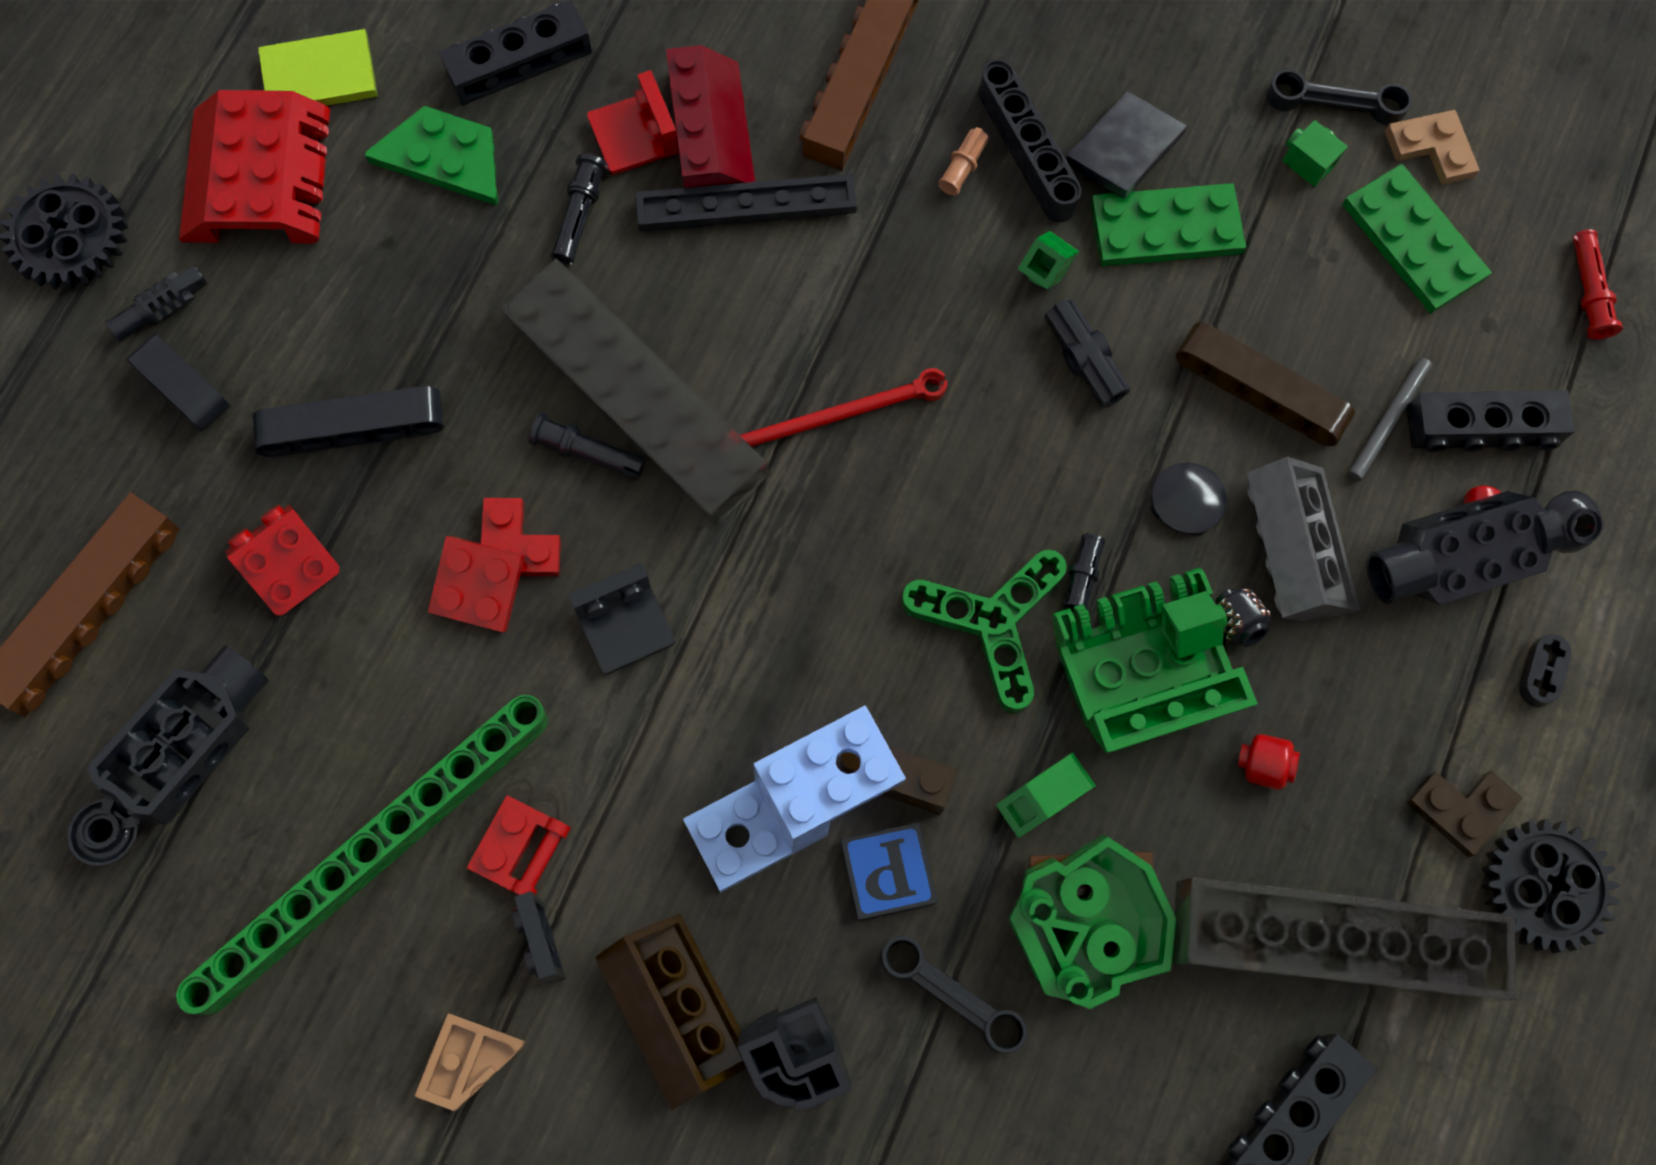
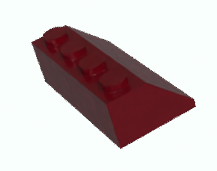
[666,45,755,188]

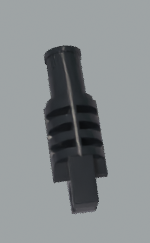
[105,266,207,342]

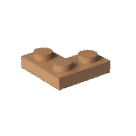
[1384,110,1480,185]

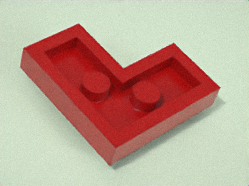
[481,498,561,576]

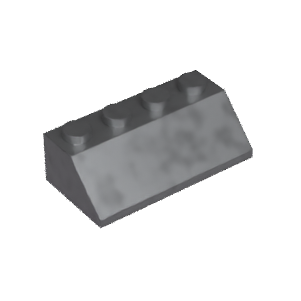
[1247,457,1360,621]

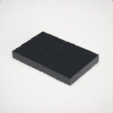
[1066,92,1187,199]

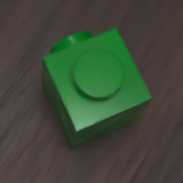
[1282,120,1348,187]
[1018,231,1079,290]
[1162,591,1227,658]

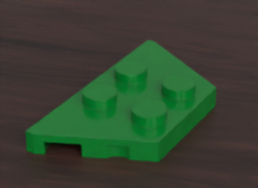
[365,106,499,206]

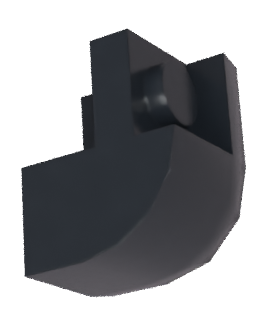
[738,997,851,1111]

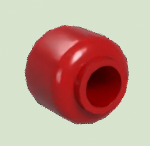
[1238,734,1300,790]

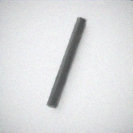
[1348,358,1432,482]

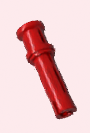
[1572,229,1623,340]

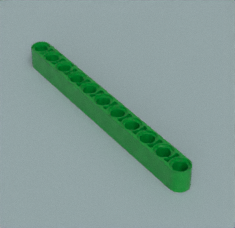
[176,695,548,1016]

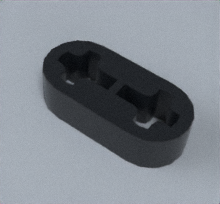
[1519,634,1572,707]

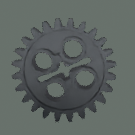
[0,174,128,290]
[1481,819,1620,954]

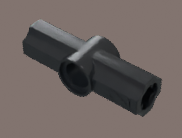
[1044,299,1131,408]

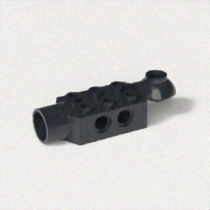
[1366,490,1603,605]
[67,645,269,866]

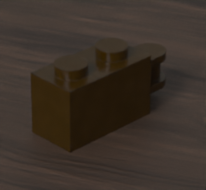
[840,746,957,815]

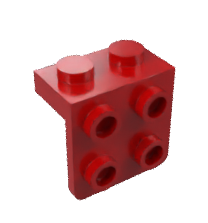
[225,504,340,615]

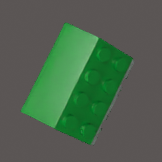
[1052,567,1258,754]

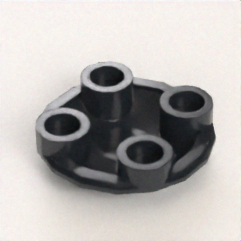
[1151,462,1227,536]

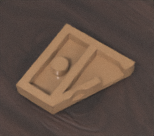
[414,1013,526,1111]

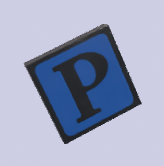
[840,823,938,921]

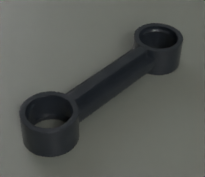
[1266,69,1413,125]
[881,936,1027,1054]

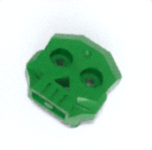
[1007,834,1176,1009]

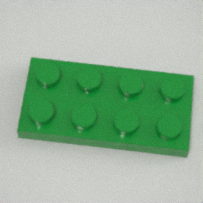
[1342,164,1492,314]
[1090,183,1246,267]

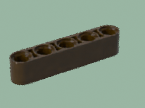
[1176,322,1355,447]

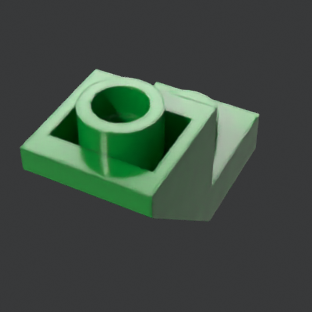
[995,752,1096,838]

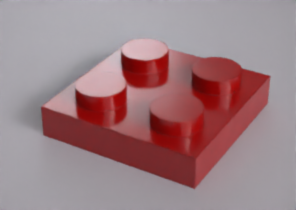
[428,536,525,632]

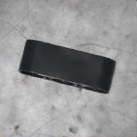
[126,333,231,432]

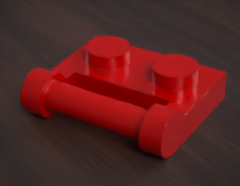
[467,795,571,895]

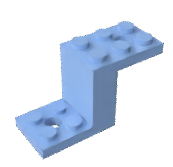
[683,705,906,893]

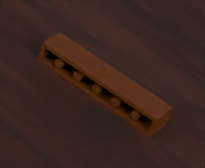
[799,0,920,171]
[0,492,180,718]

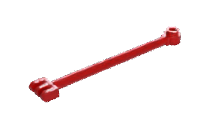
[668,368,947,481]

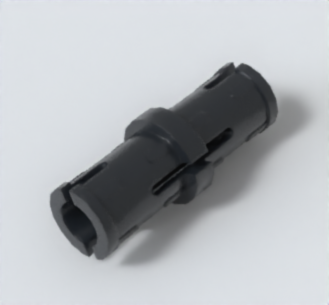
[1062,533,1106,612]

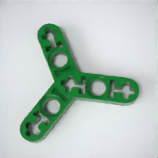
[901,550,1067,713]

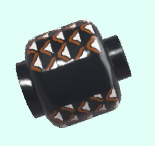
[1215,588,1271,647]

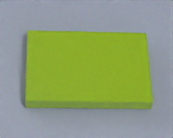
[258,29,378,106]

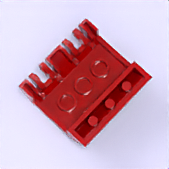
[179,90,330,244]

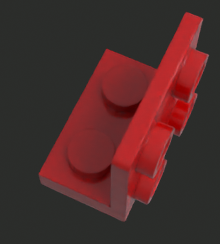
[587,70,679,175]

